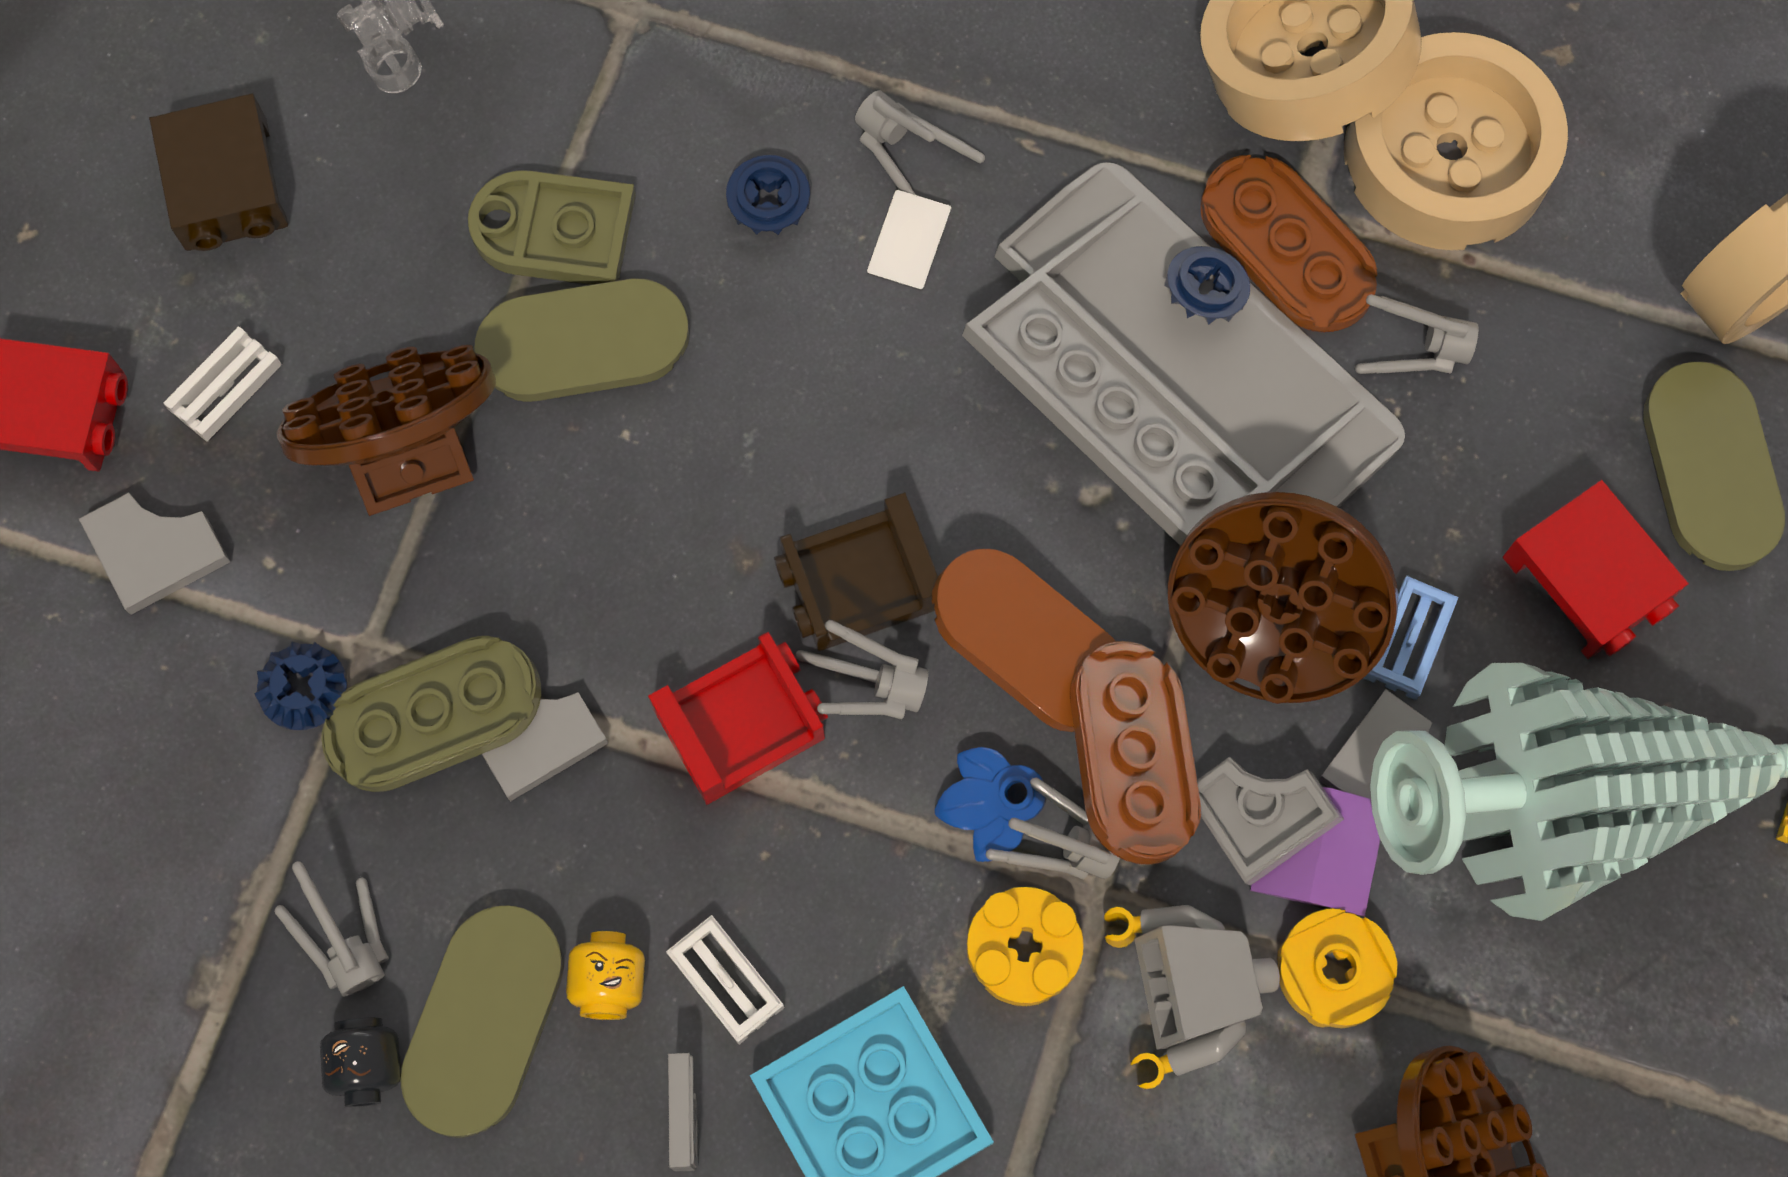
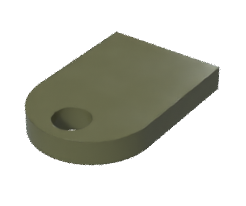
[468,171,636,285]

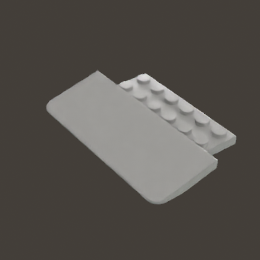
[962,162,1405,546]

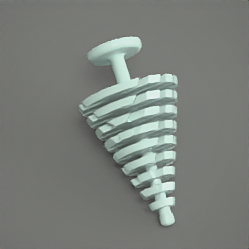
[1370,663,1788,921]

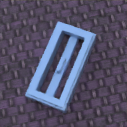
[1364,576,1459,700]

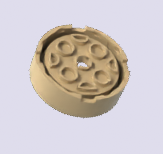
[1200,0,1422,141]
[1344,32,1568,250]
[1680,194,1788,344]

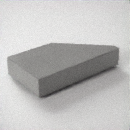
[668,1053,698,1172]

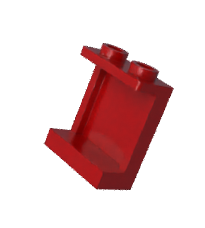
[0,339,128,472]
[1502,480,1689,659]
[648,632,828,805]

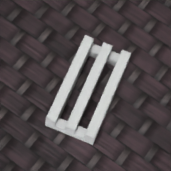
[163,326,282,441]
[666,915,785,1045]

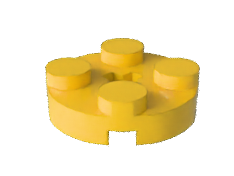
[967,887,1083,1006]
[1277,908,1398,1028]

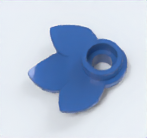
[935,747,1046,862]

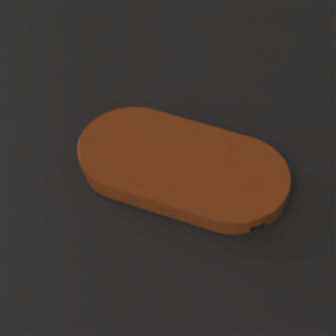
[1201,155,1378,332]
[932,549,1116,732]
[1070,641,1201,864]

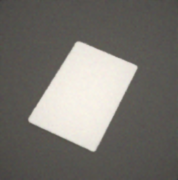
[867,190,951,289]

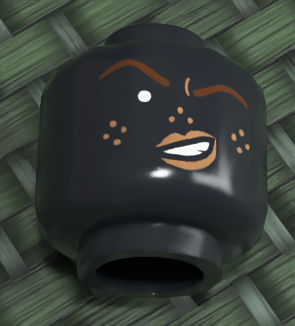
[320,1017,401,1107]

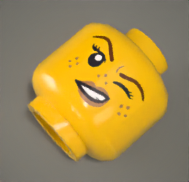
[566,931,645,1020]

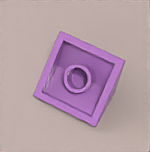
[1250,787,1380,917]

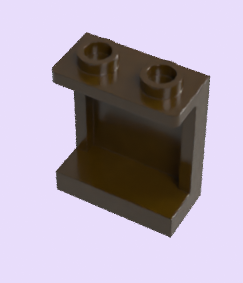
[149,93,288,251]
[774,492,938,652]

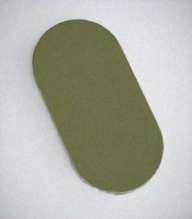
[474,279,689,402]
[1643,362,1785,571]
[321,636,541,792]
[401,906,564,1138]

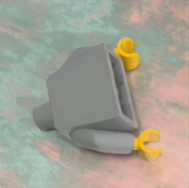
[1104,905,1280,1089]

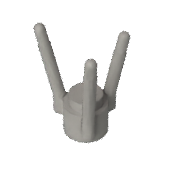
[855,90,985,195]
[1355,294,1479,374]
[796,620,928,720]
[986,777,1120,880]
[275,861,389,997]

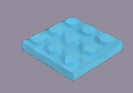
[750,986,994,1177]

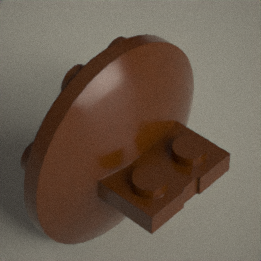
[277,345,496,516]
[1168,492,1398,704]
[1355,1046,1549,1177]

